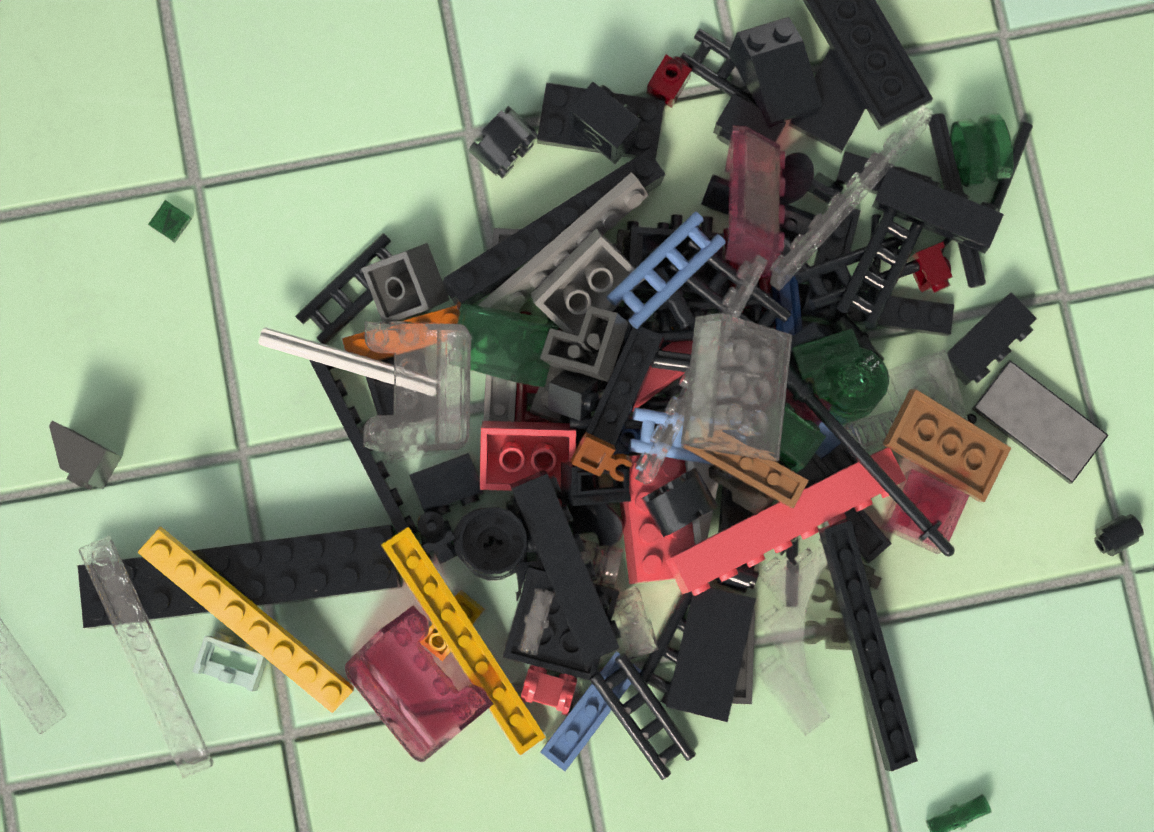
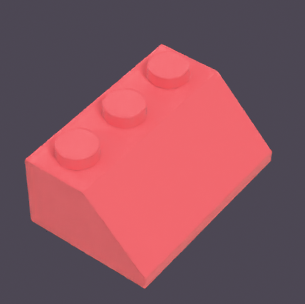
[480,421,576,491]

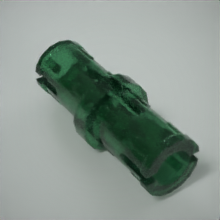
[925,794,992,832]

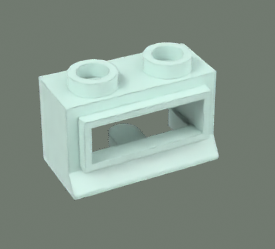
[192,632,267,692]

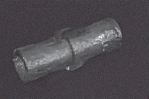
[518,588,555,655]

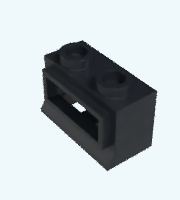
[560,454,631,506]

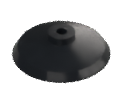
[770,152,814,204]

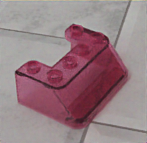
[724,125,785,277]
[345,605,493,762]

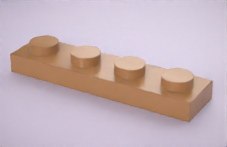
[681,419,809,508]

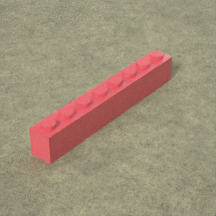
[665,447,906,596]

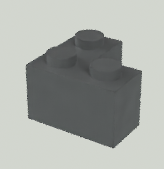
[540,306,629,382]

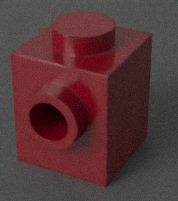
[646,54,692,108]

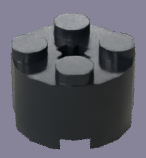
[469,106,538,179]
[641,467,718,537]

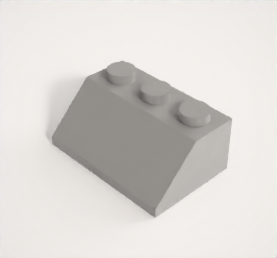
[531,228,645,336]

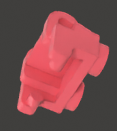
[520,665,577,716]

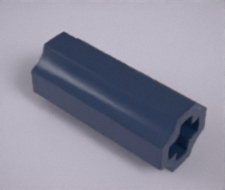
[771,275,803,341]

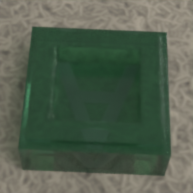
[148,200,192,243]

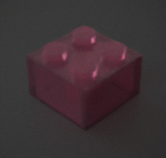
[881,469,970,554]

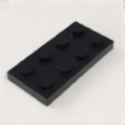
[537,83,665,159]

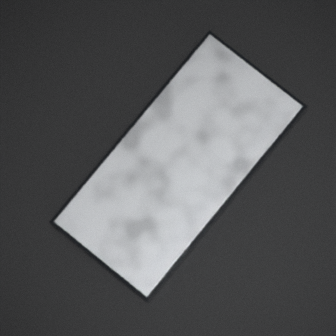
[972,360,1108,484]

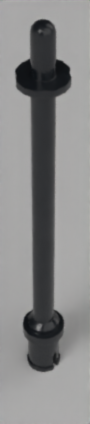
[774,362,955,557]

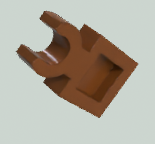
[571,432,632,481]

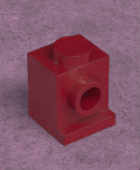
[907,242,953,293]

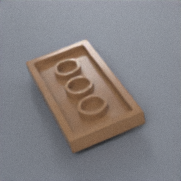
[883,389,1011,502]

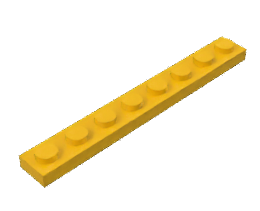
[137,526,354,713]
[381,527,546,755]

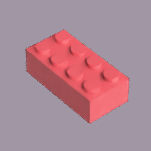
[620,454,695,584]

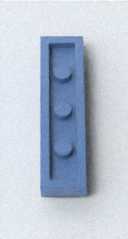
[540,651,641,771]

